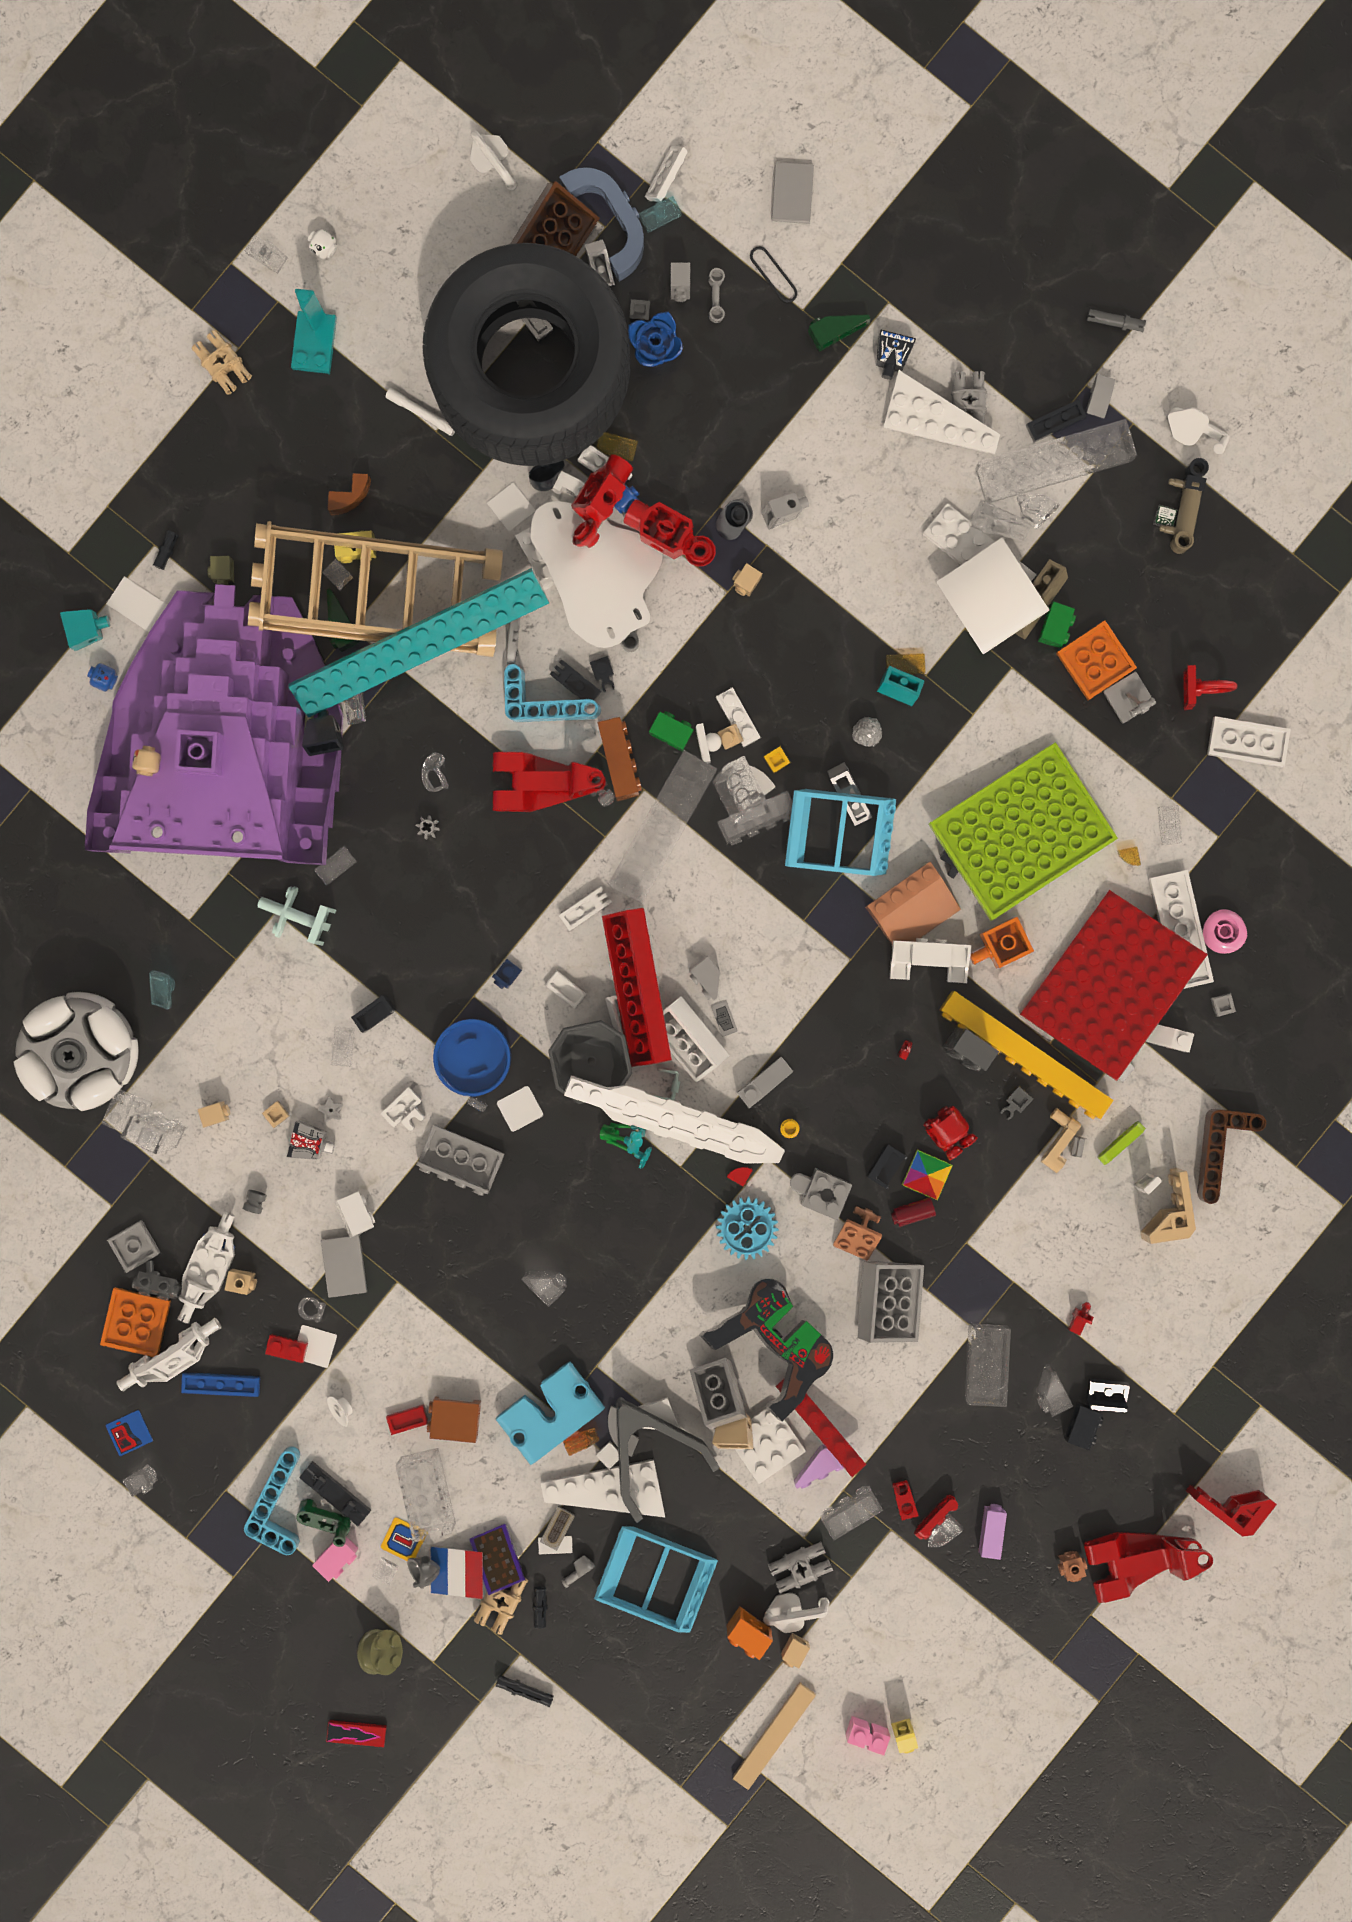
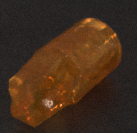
[563,1428,599,1456]

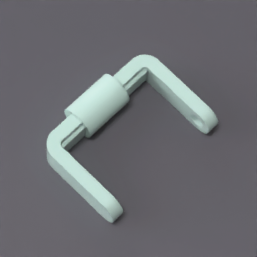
[653,1068,680,1101]

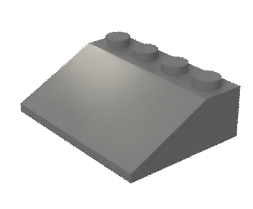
[857,1261,924,1343]

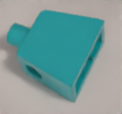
[60,610,111,651]

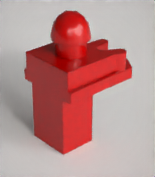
[1068,1302,1094,1335]

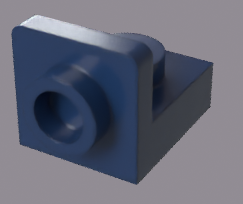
[492,959,522,989]

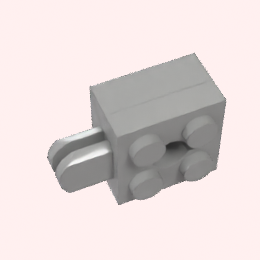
[790,1168,852,1221]

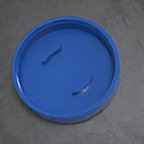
[433,1019,511,1096]

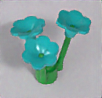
[600,1122,652,1169]

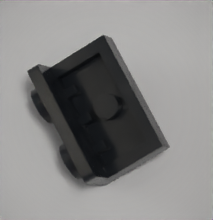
[1086,1379,1130,1413]

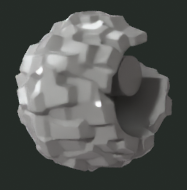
[852,717,882,747]

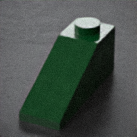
[808,315,871,352]
[327,588,361,652]

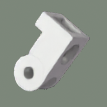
[553,471,585,498]

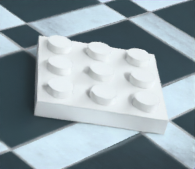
[735,1407,806,1484]

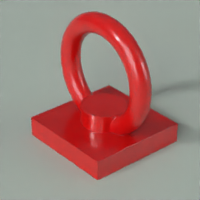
[1183,665,1237,710]

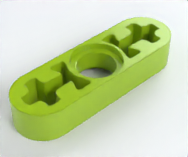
[1097,1121,1146,1165]

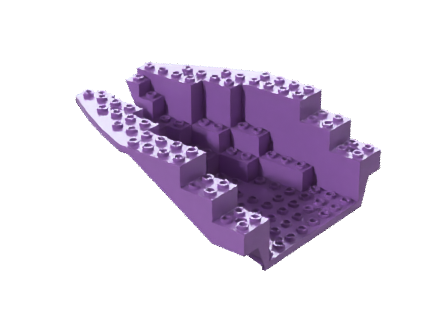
[85,584,344,865]

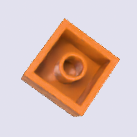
[726,1606,773,1660]

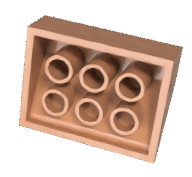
[865,862,961,944]

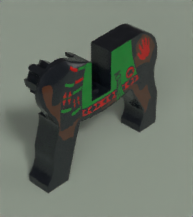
[699,1279,833,1422]

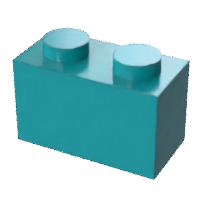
[877,666,924,706]

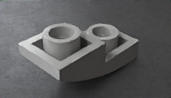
[1085,373,1115,418]

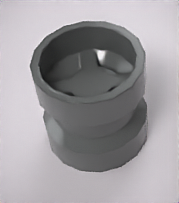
[242,1190,267,1214]

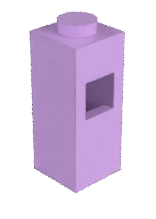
[978,1504,1007,1560]

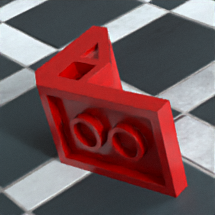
[1186,1485,1277,1537]

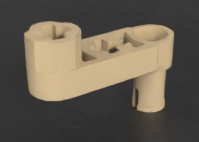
[1041,1108,1081,1173]

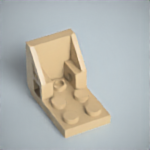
[1141,1168,1196,1244]

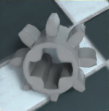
[416,815,440,840]

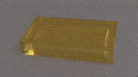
[596,433,638,461]
[886,654,925,674]

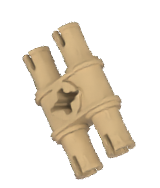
[192,330,252,395]
[474,1578,528,1635]

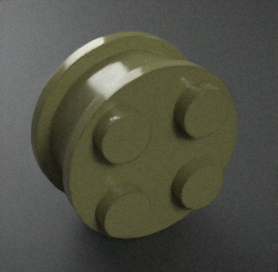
[356,1629,403,1675]

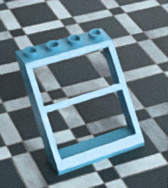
[785,789,896,876]
[594,1526,718,1632]

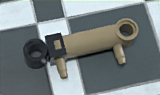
[1159,458,1209,554]

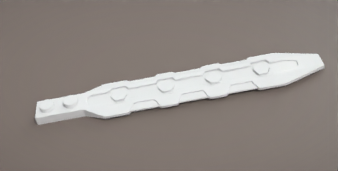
[564,1076,785,1163]

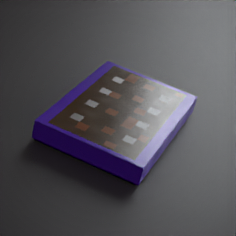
[469,1524,525,1595]

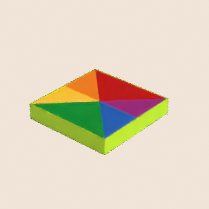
[902,1150,953,1200]

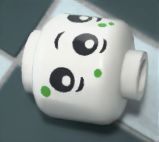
[308,229,338,259]

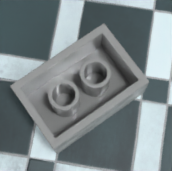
[690,1358,747,1429]

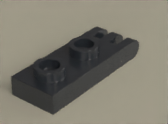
[550,659,602,706]

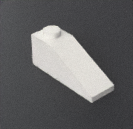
[1146,1025,1194,1052]

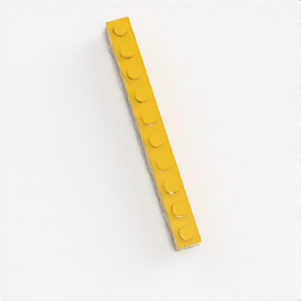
[939,991,1114,1120]

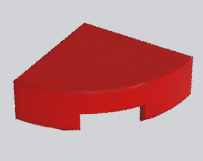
[898,1040,912,1060]
[727,1167,753,1186]

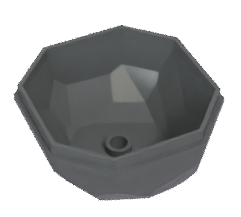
[548,1020,632,1104]

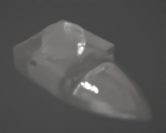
[928,1514,963,1547]

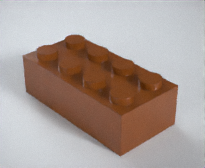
[597,717,642,801]

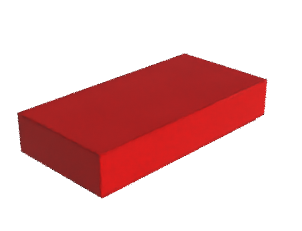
[386,1404,428,1435]

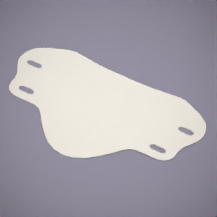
[530,501,663,648]

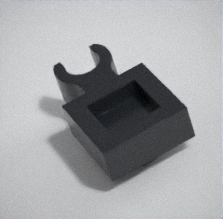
[590,656,615,692]

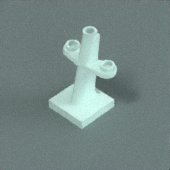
[258,886,336,946]

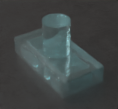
[639,196,682,233]

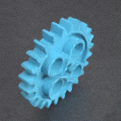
[716,1196,779,1260]

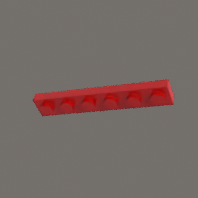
[775,1379,867,1477]

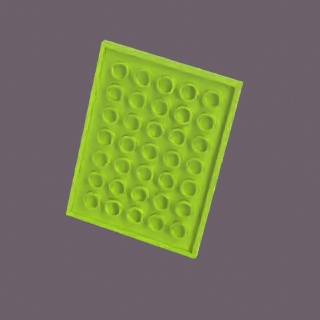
[928,742,1118,921]

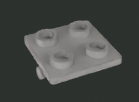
[1103,672,1156,723]

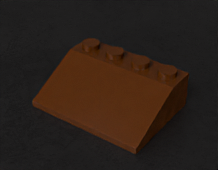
[510,181,600,256]

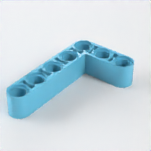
[504,664,601,722]
[244,1446,300,1555]

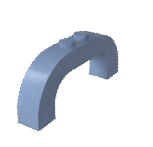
[560,168,644,281]

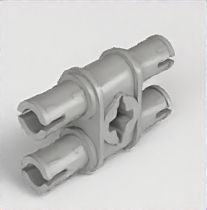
[951,371,987,425]
[768,1541,833,1594]

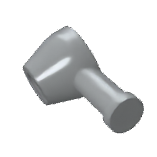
[561,1556,595,1588]

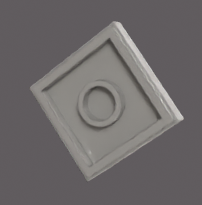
[107,1220,161,1273]

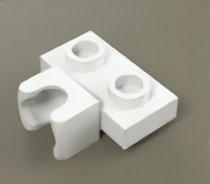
[381,1087,425,1131]

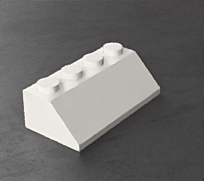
[663,996,730,1082]

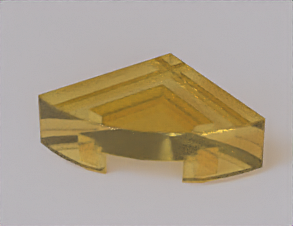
[1117,847,1141,866]

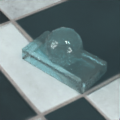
[149,970,175,1009]

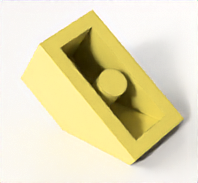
[891,1718,918,1753]

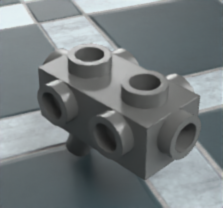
[132,1261,181,1300]

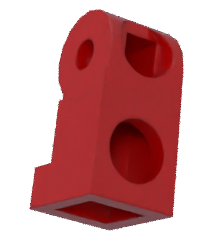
[892,1480,918,1520]

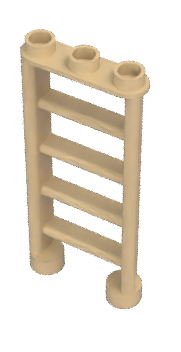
[248,521,503,657]

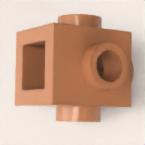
[1058,1551,1088,1582]

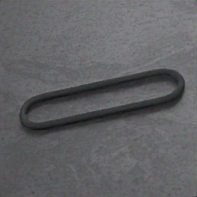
[750,246,797,303]

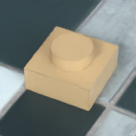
[717,724,744,750]
[262,1101,290,1128]

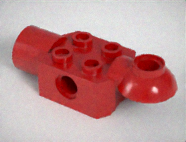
[571,454,633,548]
[624,499,716,567]

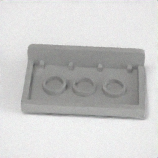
[416,1125,505,1196]

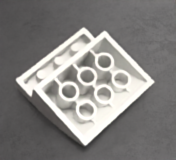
[936,538,1049,654]

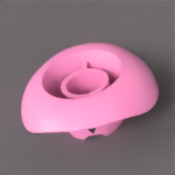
[1203,909,1247,953]

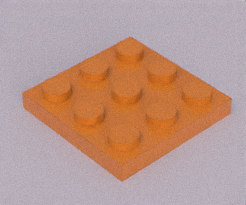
[1056,621,1137,700]
[100,1287,171,1357]

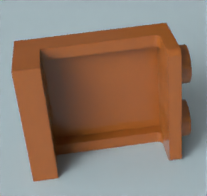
[427,1396,481,1443]

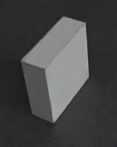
[1211,993,1236,1017]

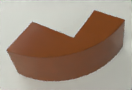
[328,473,371,515]

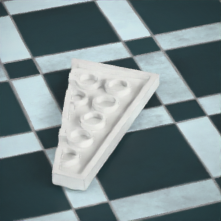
[884,370,1000,455]
[541,1459,665,1517]

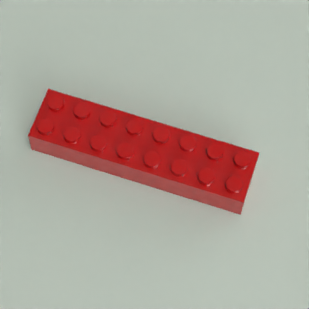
[602,908,672,1067]

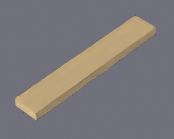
[733,1682,816,1790]

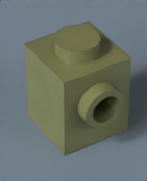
[208,556,234,585]

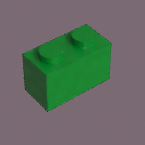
[1038,602,1076,648]
[649,711,694,752]

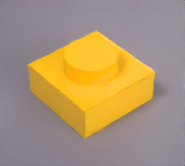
[764,747,790,773]

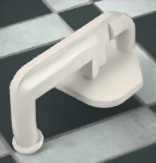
[470,130,517,190]
[1168,407,1229,454]
[763,1593,829,1633]

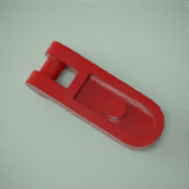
[914,1495,958,1540]

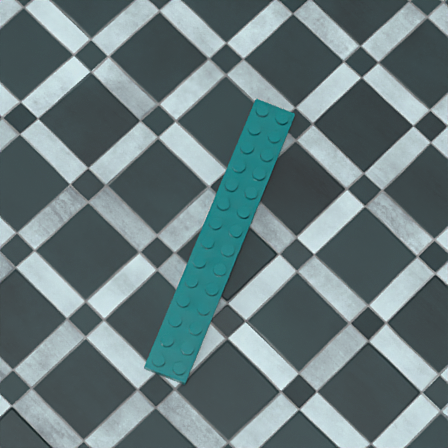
[288,568,549,718]

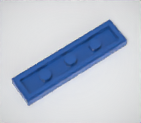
[181,1373,260,1397]

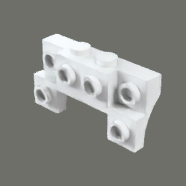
[890,938,971,983]

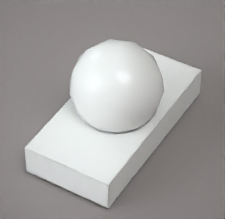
[696,723,722,764]

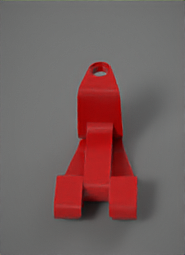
[493,752,606,812]
[1084,1532,1213,1603]

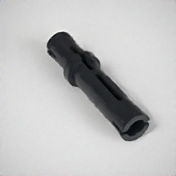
[495,1675,554,1708]

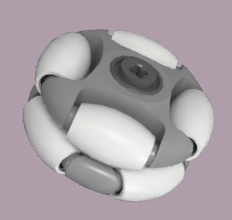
[14,992,139,1111]

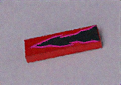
[326,1720,387,1747]

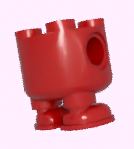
[923,1106,978,1160]

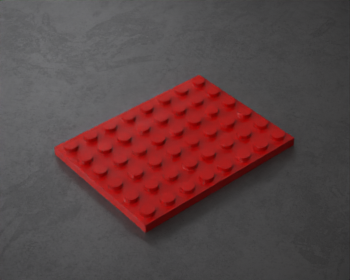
[1020,890,1208,1081]

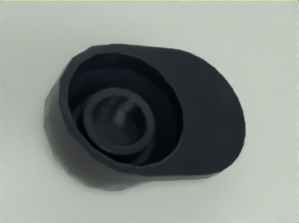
[529,461,565,491]
[716,499,753,540]

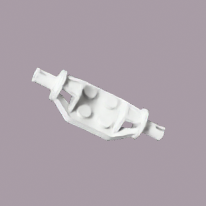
[177,1212,235,1323]
[117,1318,221,1391]

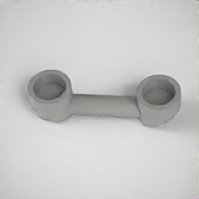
[708,268,725,323]

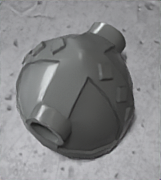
[407,1556,440,1589]

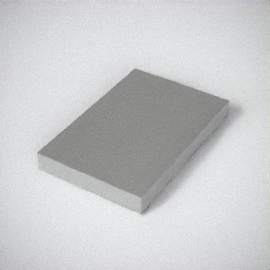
[772,162,814,224]
[321,1234,368,1298]

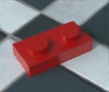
[265,1334,308,1363]

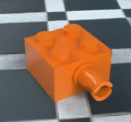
[970,917,1034,969]

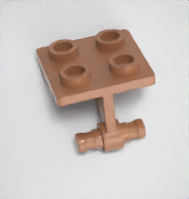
[833,1206,882,1260]

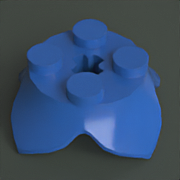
[628,312,683,367]

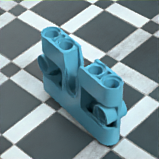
[495,1361,605,1465]

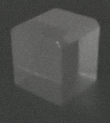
[322,559,353,590]

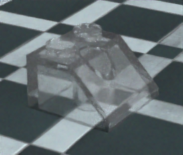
[521,1271,567,1307]
[1036,1364,1073,1417]

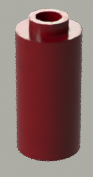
[891,1197,936,1227]

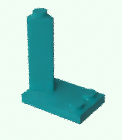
[291,289,337,374]

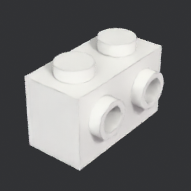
[335,1191,375,1238]

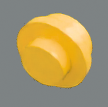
[780,1119,799,1138]

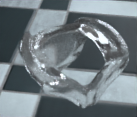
[422,753,449,792]

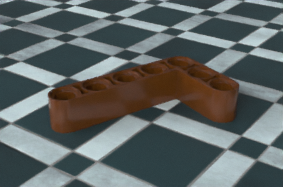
[1197,1109,1266,1204]

